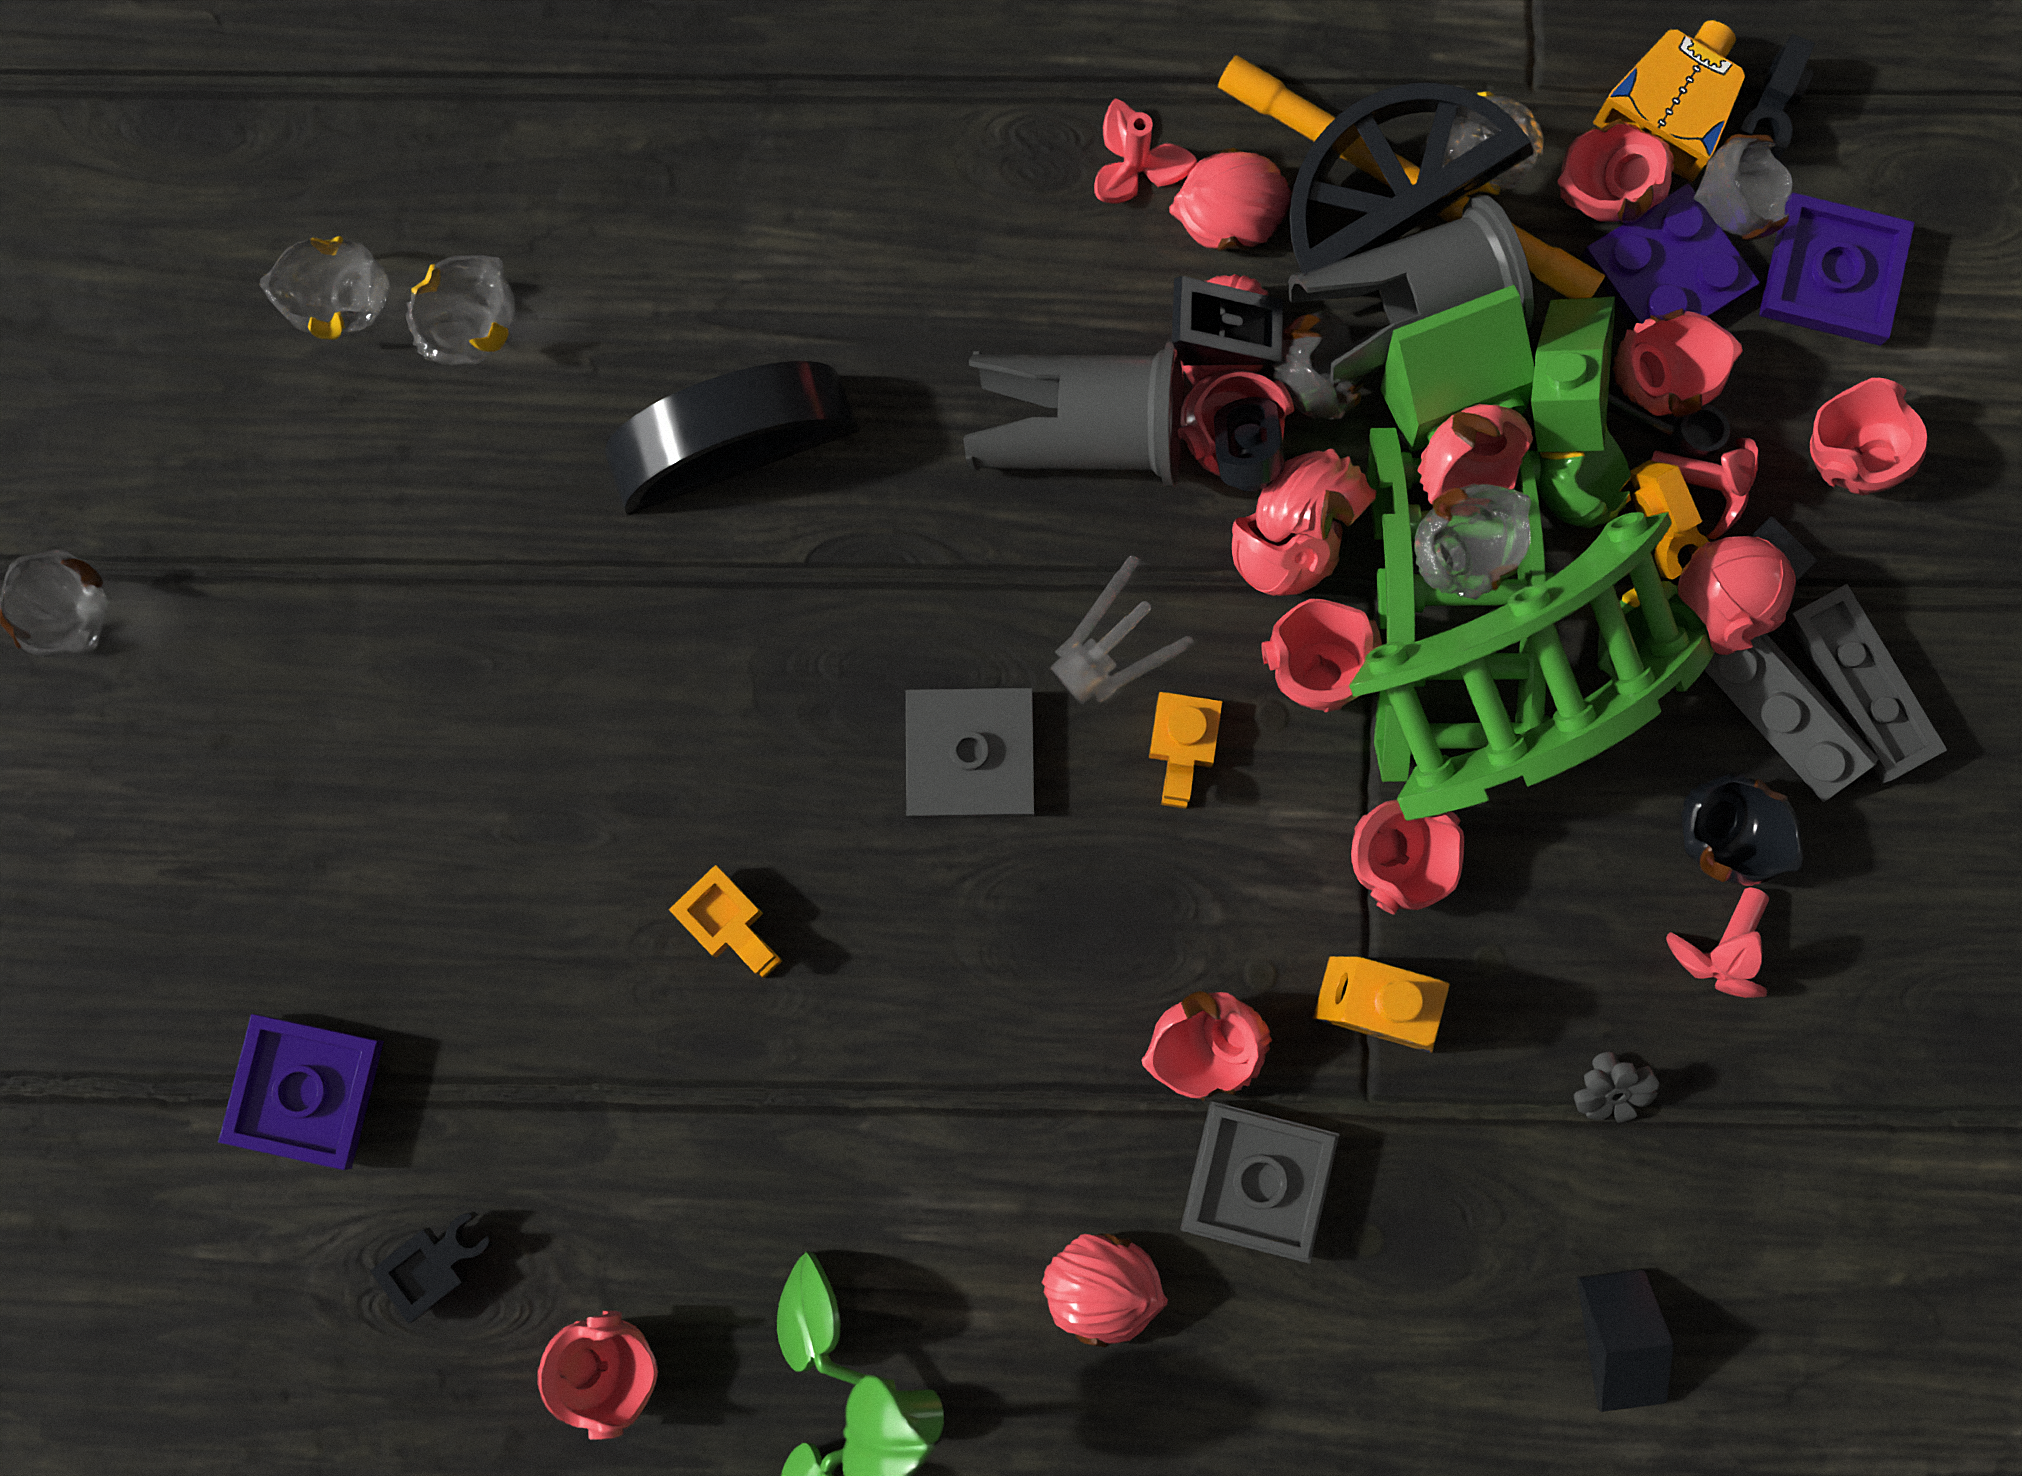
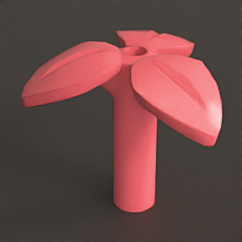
[1094,99,1197,204]
[1651,438,1758,539]
[1666,887,1769,998]

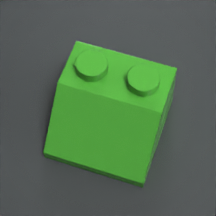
[1380,285,1535,453]

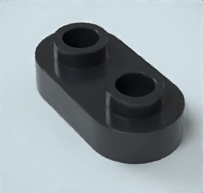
[1214,397,1285,491]

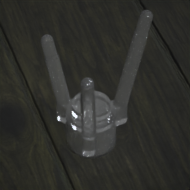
[1050,556,1194,704]

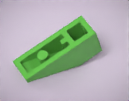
[1531,297,1615,452]

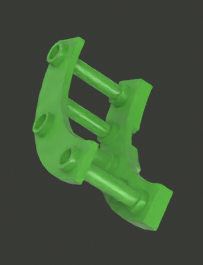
[1366,428,1555,782]
[1349,512,1715,821]

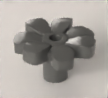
[1574,1052,1659,1123]

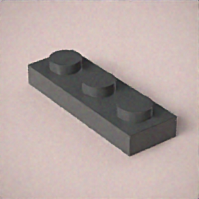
[1785,584,1947,783]
[1704,634,1879,803]

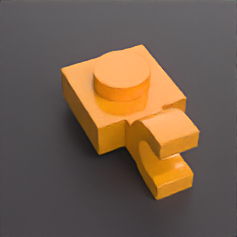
[1630,460,1709,580]
[1149,692,1222,809]
[669,865,783,978]

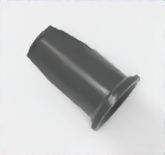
[1288,195,1534,390]
[963,340,1184,487]

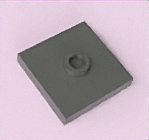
[905,688,1034,818]
[1180,1101,1339,1264]

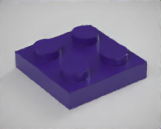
[1581,183,1760,329]
[1759,192,1915,346]
[218,1014,384,1170]

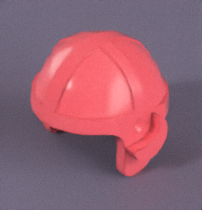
[1178,368,1294,477]
[1810,378,1928,495]
[1232,513,1343,596]
[1678,536,1796,655]
[1262,599,1382,712]
[1351,800,1464,915]
[538,1311,658,1439]

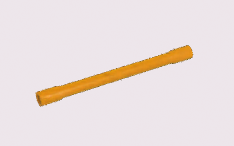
[1218,55,1605,299]

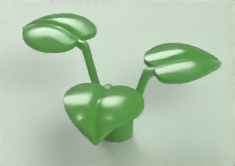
[777,1251,944,1476]

